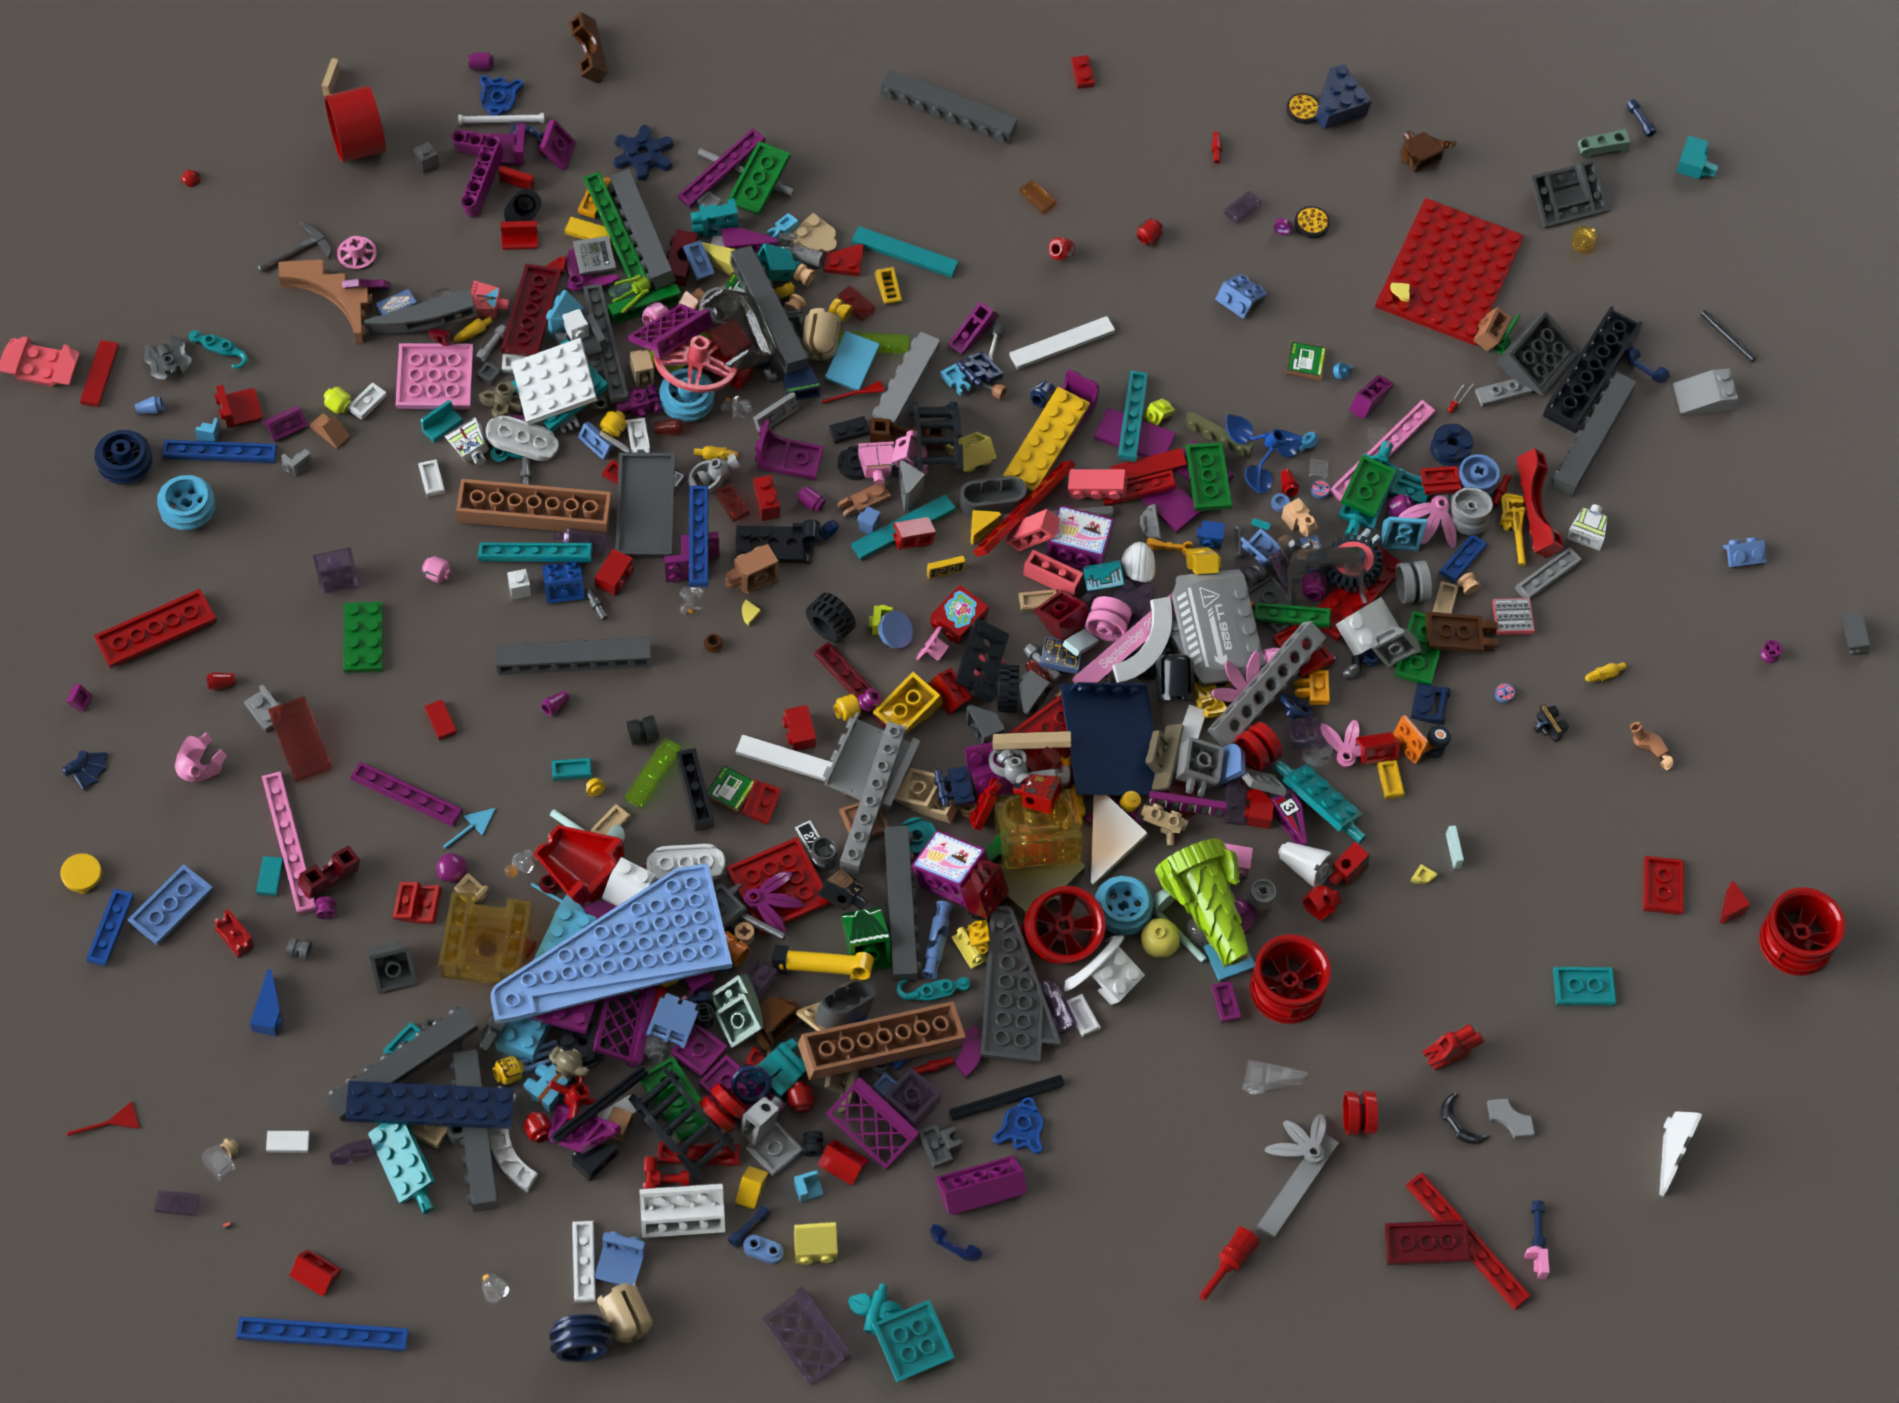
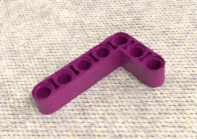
[451,130,504,217]

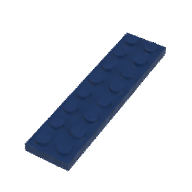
[345,1081,514,1129]

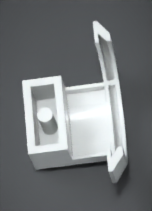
[1064,935,1145,1005]

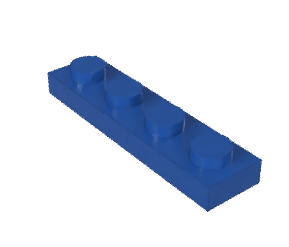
[86,889,134,967]

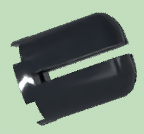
[1156,654,1194,701]

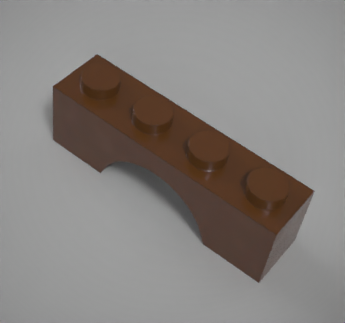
[569,12,608,83]
[870,418,945,451]

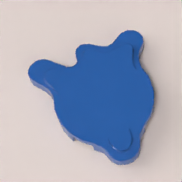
[479,75,524,116]
[993,1097,1044,1154]

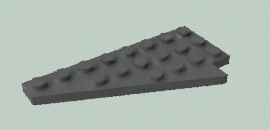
[980,906,1061,1064]

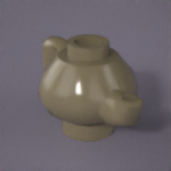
[549,1047,590,1080]

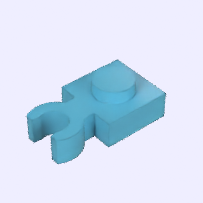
[767,213,800,240]
[940,364,971,396]

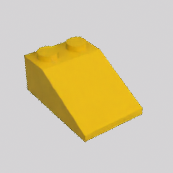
[873,672,943,734]

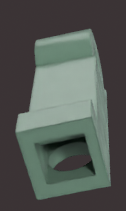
[1578,129,1630,158]

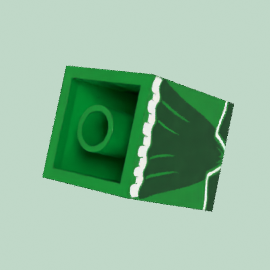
[841,907,892,971]

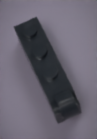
[676,748,714,832]

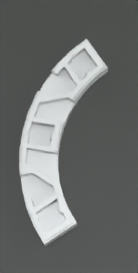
[1112,596,1172,683]
[488,1086,538,1193]

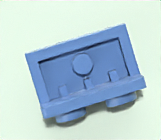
[1723,537,1767,567]

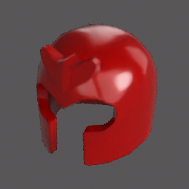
[1302,885,1343,922]

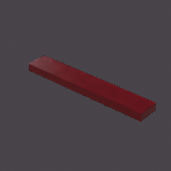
[814,642,886,730]

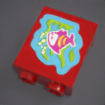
[930,585,989,645]

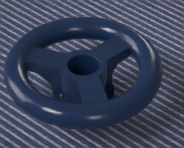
[1280,693,1313,720]
[731,1065,772,1103]

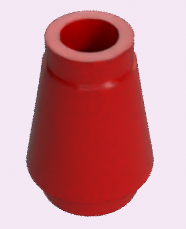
[1280,469,1300,497]
[206,672,236,691]

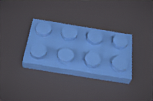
[127,864,213,946]

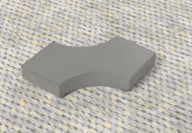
[1487,1098,1534,1139]

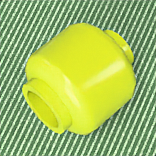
[323,387,352,414]

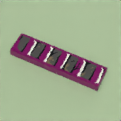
[1147,791,1227,817]

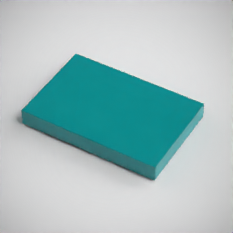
[1553,967,1616,1006]

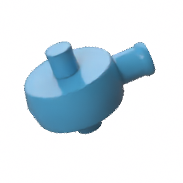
[1333,363,1353,380]
[1298,432,1319,452]

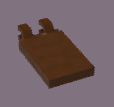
[1425,611,1499,653]

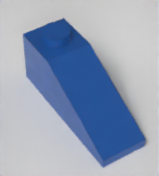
[250,969,284,1036]

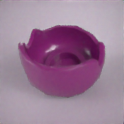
[436,853,467,883]

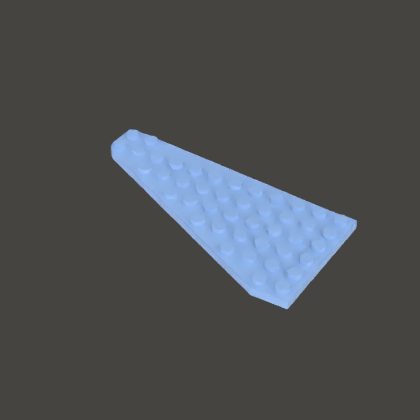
[491,863,732,1024]

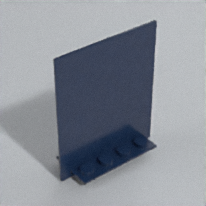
[1060,682,1164,796]

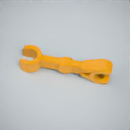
[1146,538,1193,555]

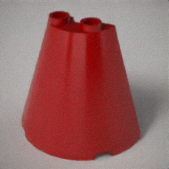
[533,825,624,905]

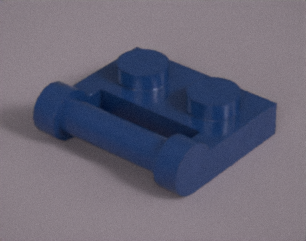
[1410,683,1451,725]

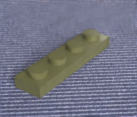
[1184,411,1254,459]

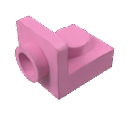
[1524,1246,1549,1279]

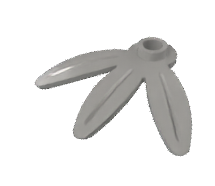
[1265,1114,1326,1164]

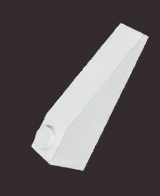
[1659,1112,1702,1196]

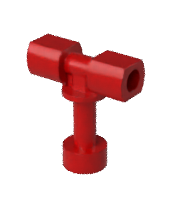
[643,1157,690,1189]

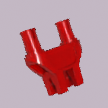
[1422,1024,1485,1070]

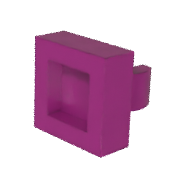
[65,684,92,711]

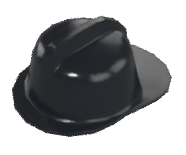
[504,188,542,222]

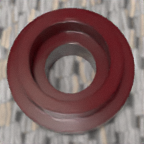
[539,874,559,893]

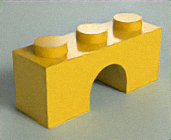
[1186,547,1221,574]

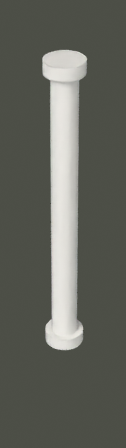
[458,113,544,125]

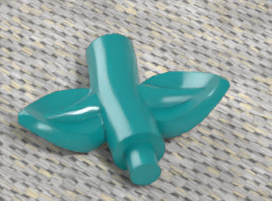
[848,1284,904,1335]

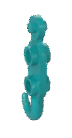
[189,330,248,369]
[896,977,970,1002]

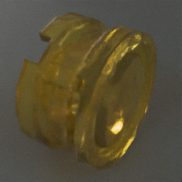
[1571,226,1597,254]

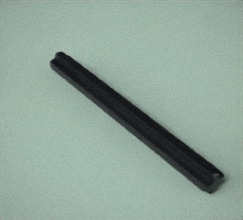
[551,1066,648,1144]
[949,1075,1064,1121]

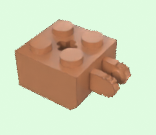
[725,544,779,594]

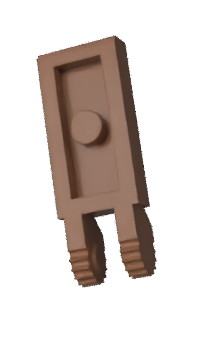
[837,484,891,518]

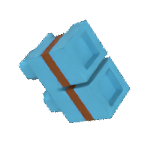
[523,1063,573,1113]

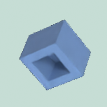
[857,506,880,534]

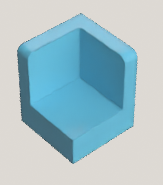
[195,418,221,442]
[794,1170,823,1203]

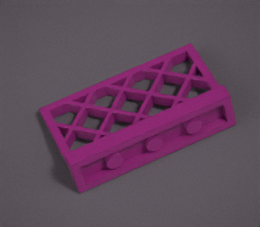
[628,304,713,359]
[593,987,657,1068]
[826,1077,919,1170]

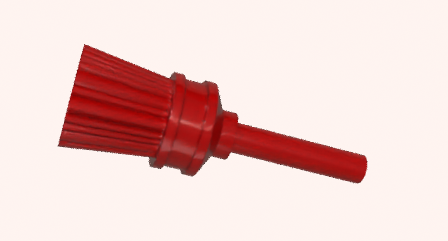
[1199,1226,1260,1301]

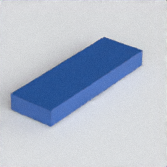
[1439,535,1487,584]

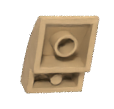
[894,768,960,824]

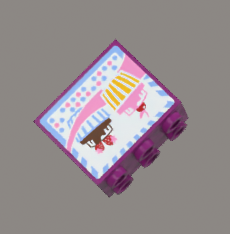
[1046,505,1114,571]
[911,830,989,907]

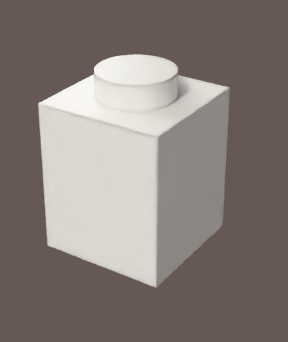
[563,309,589,341]
[507,569,531,600]

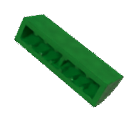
[606,283,681,325]

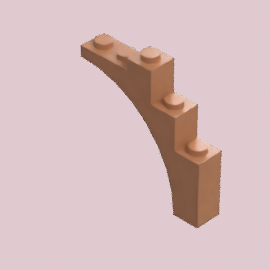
[279,259,373,344]

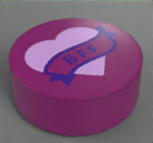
[1274,218,1293,235]

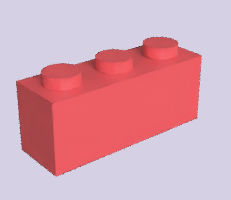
[1068,469,1127,500]
[1006,509,1060,552]
[1023,550,1083,597]

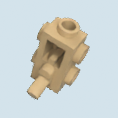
[1141,803,1188,845]

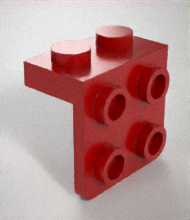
[214,384,263,428]

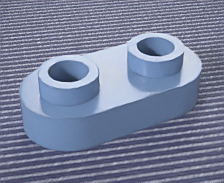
[744,1235,784,1264]

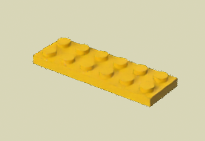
[1003,387,1090,492]

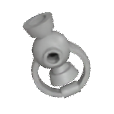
[688,452,742,493]
[989,749,1029,784]

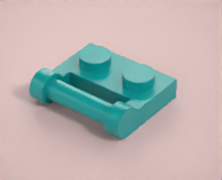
[1389,468,1429,505]

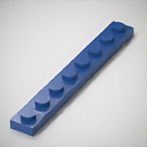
[236,1317,409,1351]

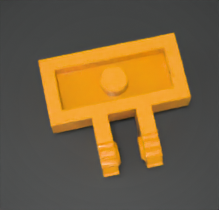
[1294,670,1330,705]

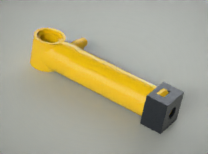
[771,945,874,980]

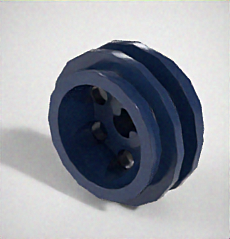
[94,430,153,484]
[549,1314,613,1362]

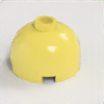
[1141,918,1180,958]

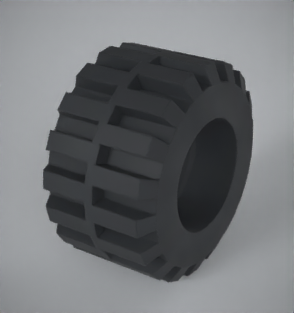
[806,592,856,643]

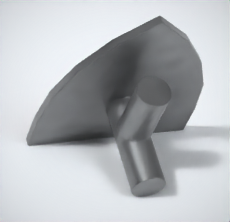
[1276,535,1314,573]

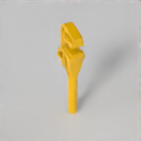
[1499,493,1526,566]
[1194,679,1226,718]

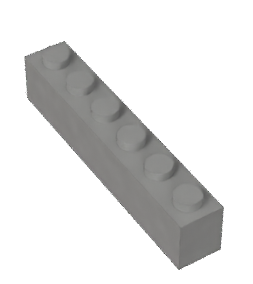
[872,332,940,426]

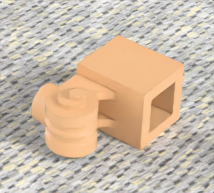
[1281,498,1318,537]

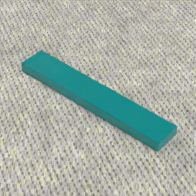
[852,226,958,278]
[1118,370,1148,462]
[851,494,955,561]
[478,542,593,562]

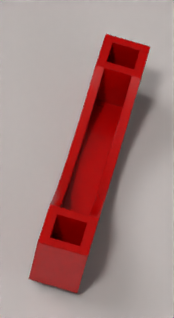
[1517,448,1564,558]

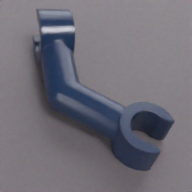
[510,125,545,144]

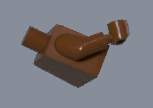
[1401,130,1457,173]
[754,996,810,1056]

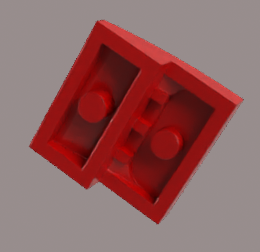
[393,882,442,924]

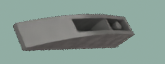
[364,288,478,334]

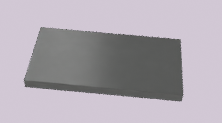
[615,452,675,557]

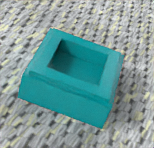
[1251,518,1272,530]

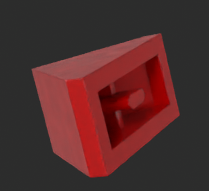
[1719,881,1750,924]

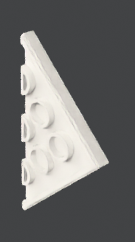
[1091,795,1148,886]

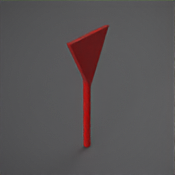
[822,380,884,403]
[66,1101,139,1136]

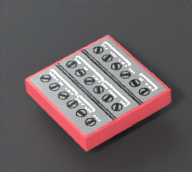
[1492,598,1535,635]

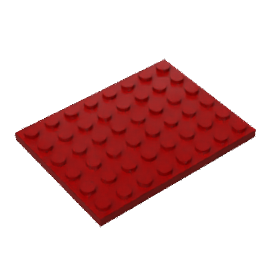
[1375,198,1524,346]

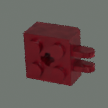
[961,860,1009,919]

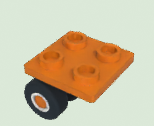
[1393,715,1451,764]

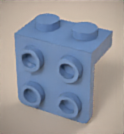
[1215,274,1267,319]
[1240,528,1285,570]
[595,1232,646,1286]

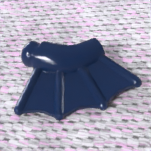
[62,751,108,791]

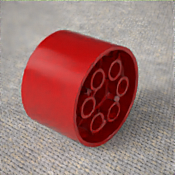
[324,86,386,163]

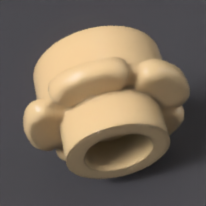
[220,1139,239,1158]

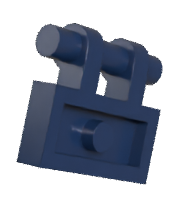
[957,351,1003,388]
[934,766,975,808]

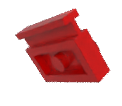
[1420,466,1462,495]
[741,778,782,825]

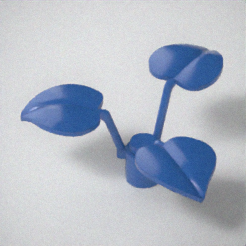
[1226,414,1302,494]

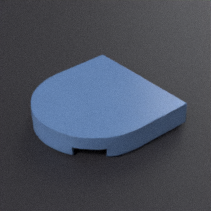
[1215,744,1245,787]

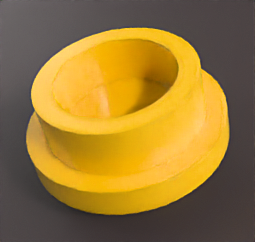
[586,778,605,796]

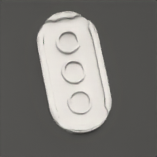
[485,415,559,461]
[646,844,725,881]

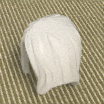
[1121,542,1155,588]

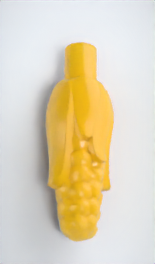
[453,317,493,343]
[694,446,738,461]
[1585,662,1626,682]
[1070,783,1086,827]

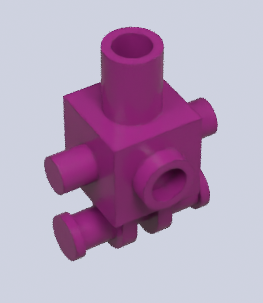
[615,384,663,418]

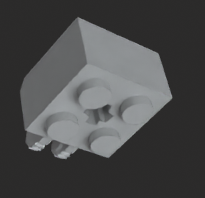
[1175,736,1224,797]

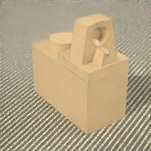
[630,350,654,390]

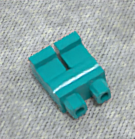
[690,198,739,239]
[753,1038,806,1099]

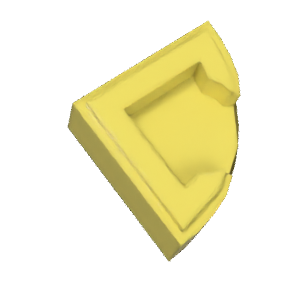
[1390,283,1409,302]
[742,600,761,626]
[1411,864,1438,884]

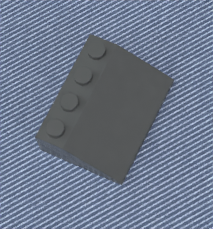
[1496,311,1580,396]

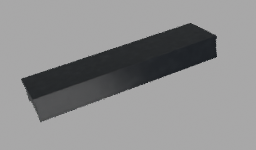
[1543,306,1643,433]

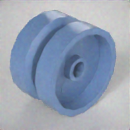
[1459,454,1500,497]

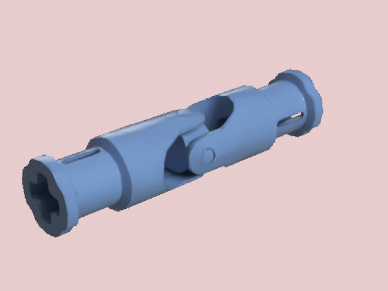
[921,901,954,979]

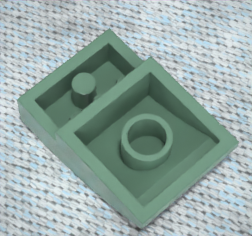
[710,974,763,1048]

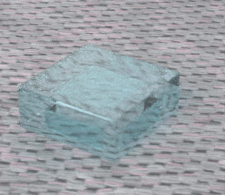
[607,283,632,298]

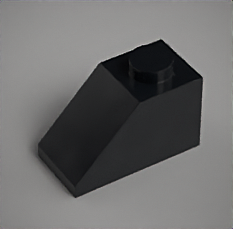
[571,1144,619,1182]

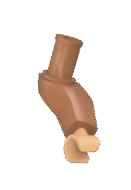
[1630,722,1673,770]

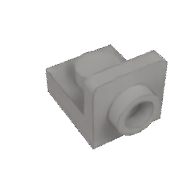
[281,449,312,476]

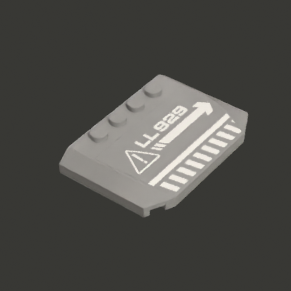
[1172,569,1265,685]

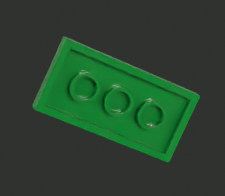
[727,141,791,216]
[1185,442,1232,511]
[343,601,383,673]
[1394,610,1441,685]
[640,1056,715,1143]

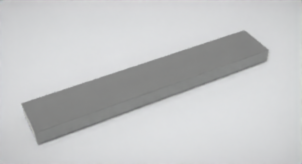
[1257,1134,1339,1239]

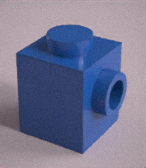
[1196,520,1225,549]

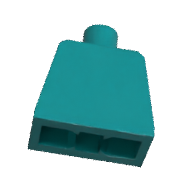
[758,243,802,281]

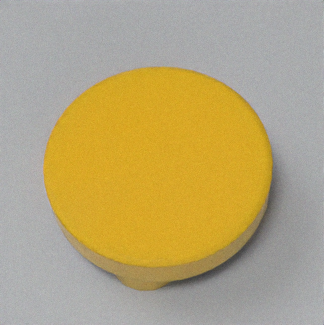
[61,854,103,894]

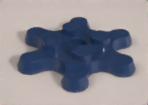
[613,125,674,180]

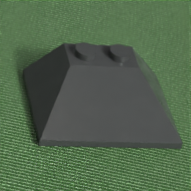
[1530,159,1609,227]

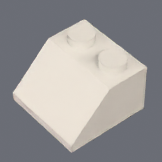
[602,857,656,906]

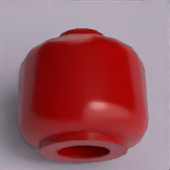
[181,169,200,187]

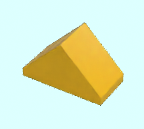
[970,510,1001,545]
[735,1166,769,1210]

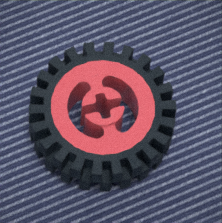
[1324,535,1382,592]

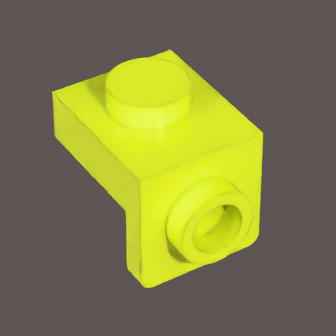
[1143,398,1176,426]
[869,605,893,635]

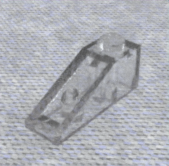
[1242,1060,1308,1094]

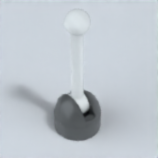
[988,322,1006,361]

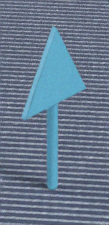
[444,808,496,849]
[531,883,585,914]

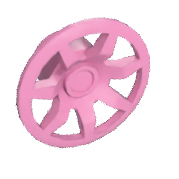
[337,236,377,269]
[916,626,948,661]

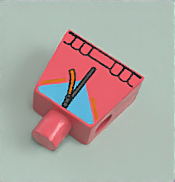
[469,280,510,319]

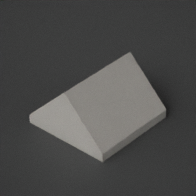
[898,461,925,512]

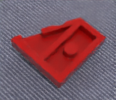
[824,244,863,276]

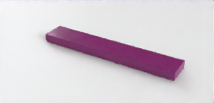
[677,128,766,209]
[350,761,463,827]

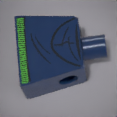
[784,364,821,401]

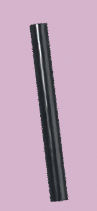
[1700,310,1757,362]

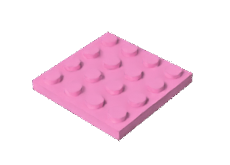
[396,343,473,410]

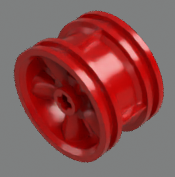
[1024,886,1105,964]
[1759,887,1845,976]
[1249,934,1331,1024]

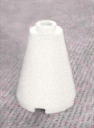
[1278,842,1335,887]

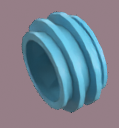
[660,368,715,422]
[157,475,216,530]
[1095,876,1153,936]

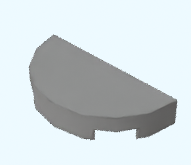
[1140,504,1162,540]

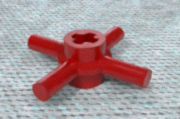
[548,1075,604,1120]

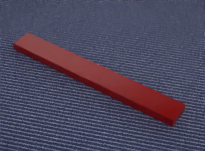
[973,460,1076,557]
[1406,1172,1531,1310]

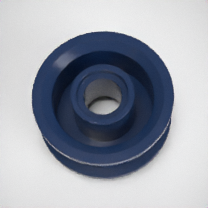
[1430,424,1473,466]

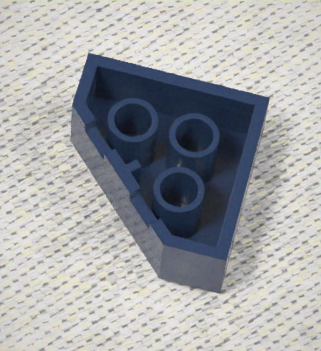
[1315,64,1372,130]

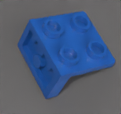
[542,562,585,604]

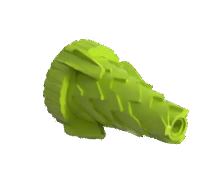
[1155,838,1250,968]

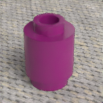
[468,52,494,70]
[797,486,826,512]

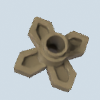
[479,381,523,418]

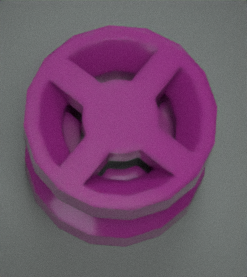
[1760,640,1783,663]
[858,688,882,712]
[316,897,336,920]

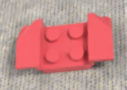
[0,337,80,387]

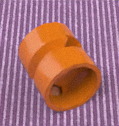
[725,931,751,968]

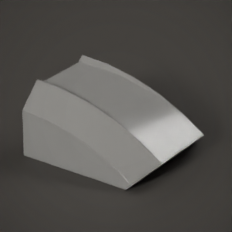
[1370,626,1421,667]

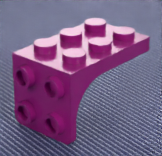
[1062,369,1099,447]
[755,420,824,480]

